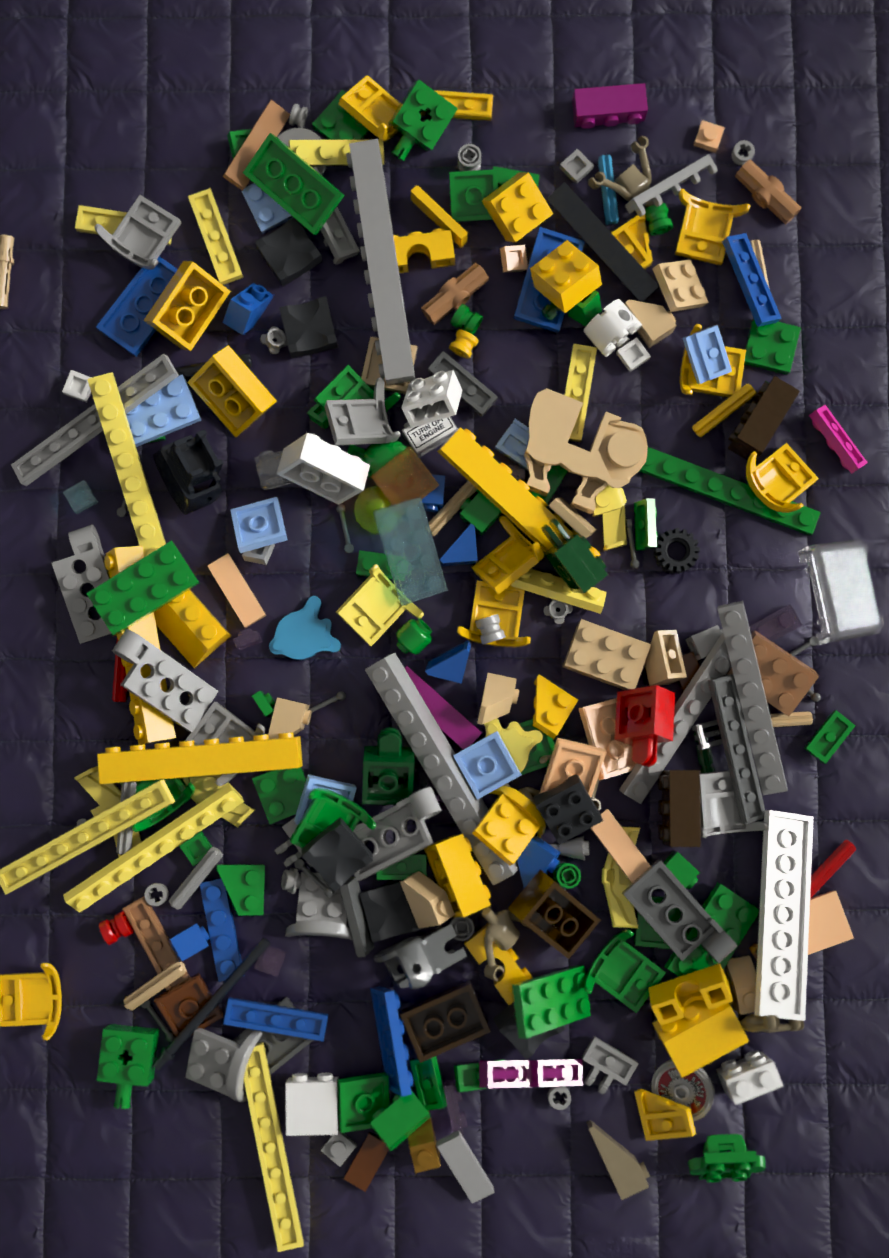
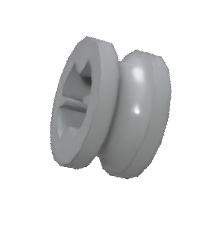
[289,104,308,128]
[731,140,755,166]
[144,883,169,906]
[548,1086,571,1110]

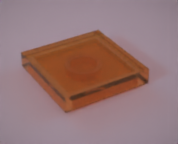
[370,446,439,516]

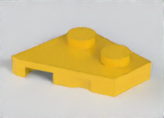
[612,215,653,269]
[533,674,578,739]
[634,1089,696,1141]

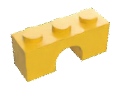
[393,228,455,273]
[464,923,533,1005]
[648,963,733,1026]

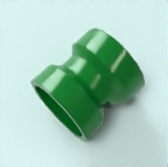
[645,203,673,236]
[450,304,483,335]
[551,863,581,889]

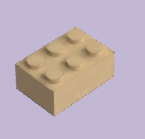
[562,619,651,691]

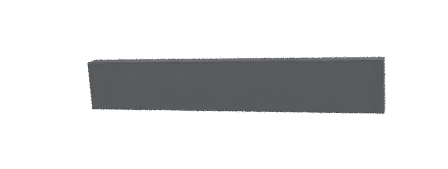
[708,674,765,825]

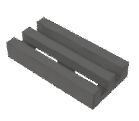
[692,720,723,750]

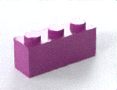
[572,83,648,128]

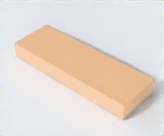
[208,553,267,628]
[590,809,650,884]

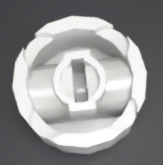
[584,299,642,357]

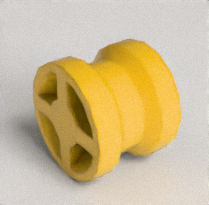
[449,329,479,359]

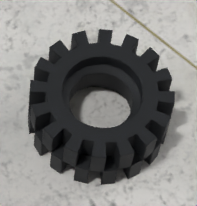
[653,528,700,574]

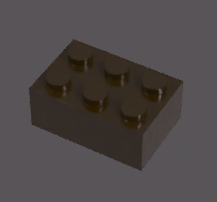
[727,376,800,461]
[658,770,701,847]
[508,869,601,959]
[400,980,491,1063]

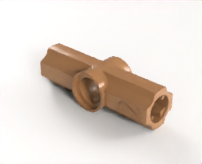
[735,160,802,224]
[421,263,489,325]

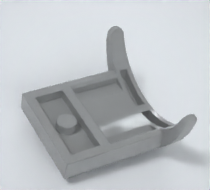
[94,195,181,270]
[324,377,400,445]
[185,702,265,786]
[700,771,768,838]
[285,872,353,941]
[185,1028,262,1102]

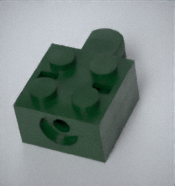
[541,518,608,593]
[362,728,414,805]

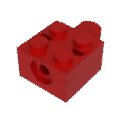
[614,685,675,767]

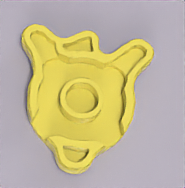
[484,718,543,773]

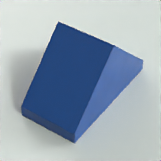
[439,524,478,566]
[425,640,472,684]

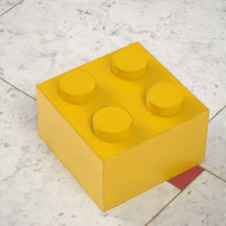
[482,172,553,242]
[530,240,602,313]

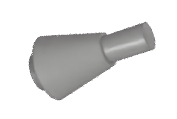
[549,836,590,861]

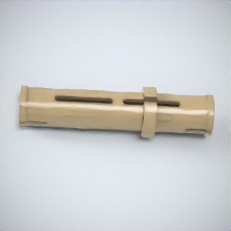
[0,235,14,309]

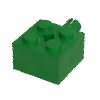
[388,79,458,162]
[97,1024,160,1109]

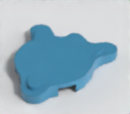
[269,596,341,660]

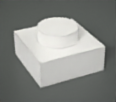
[616,337,651,372]
[62,370,92,403]

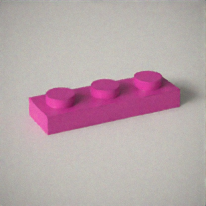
[809,405,868,474]

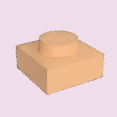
[694,120,725,153]
[500,245,528,272]

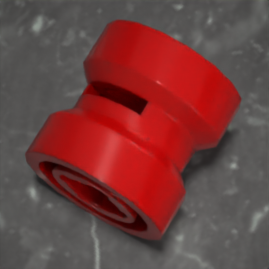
[99,911,133,945]

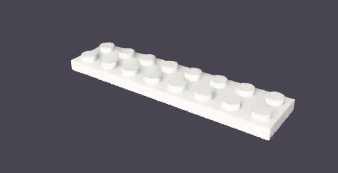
[755,810,813,1021]

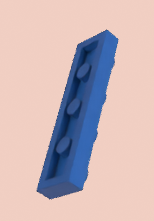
[722,233,781,327]
[200,878,244,982]
[224,997,329,1041]

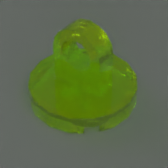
[354,486,402,534]

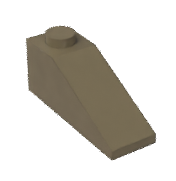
[586,1120,650,1200]

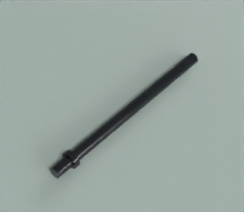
[153,937,271,1071]

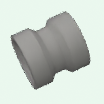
[458,144,481,171]
[475,614,506,645]

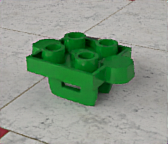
[687,1134,765,1183]

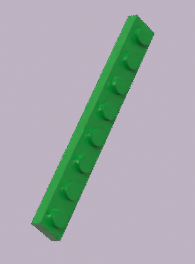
[639,447,821,536]

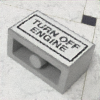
[402,417,458,459]

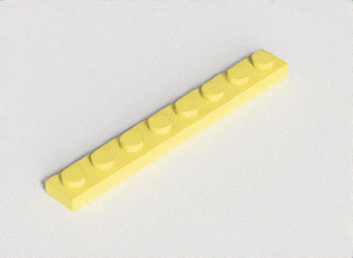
[87,372,166,557]
[0,779,175,895]
[63,783,244,913]
[244,1042,304,1252]

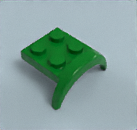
[313,365,401,446]
[120,778,195,832]
[290,788,376,848]
[584,930,666,1013]

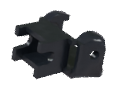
[153,429,223,515]

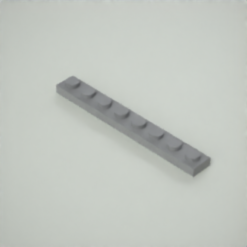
[11,354,179,486]
[717,601,788,795]
[619,633,732,804]

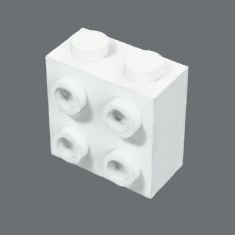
[402,370,462,428]
[716,1050,783,1105]
[286,1073,339,1136]

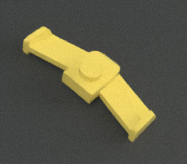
[592,485,627,551]
[74,766,141,857]
[182,774,255,828]
[602,827,640,929]

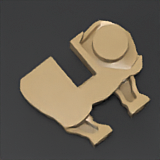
[524,388,648,514]

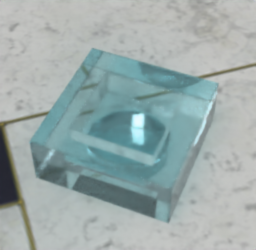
[63,480,98,514]

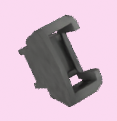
[373,924,467,989]

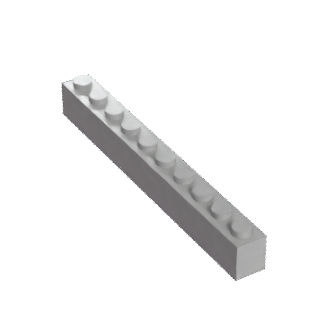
[346,139,416,385]
[365,653,519,885]

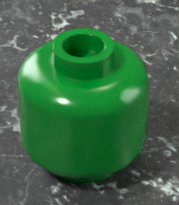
[396,618,432,655]

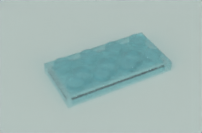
[373,497,448,606]

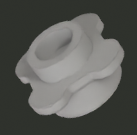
[260,326,288,354]
[543,599,573,624]
[281,867,301,894]

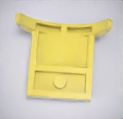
[336,564,424,646]

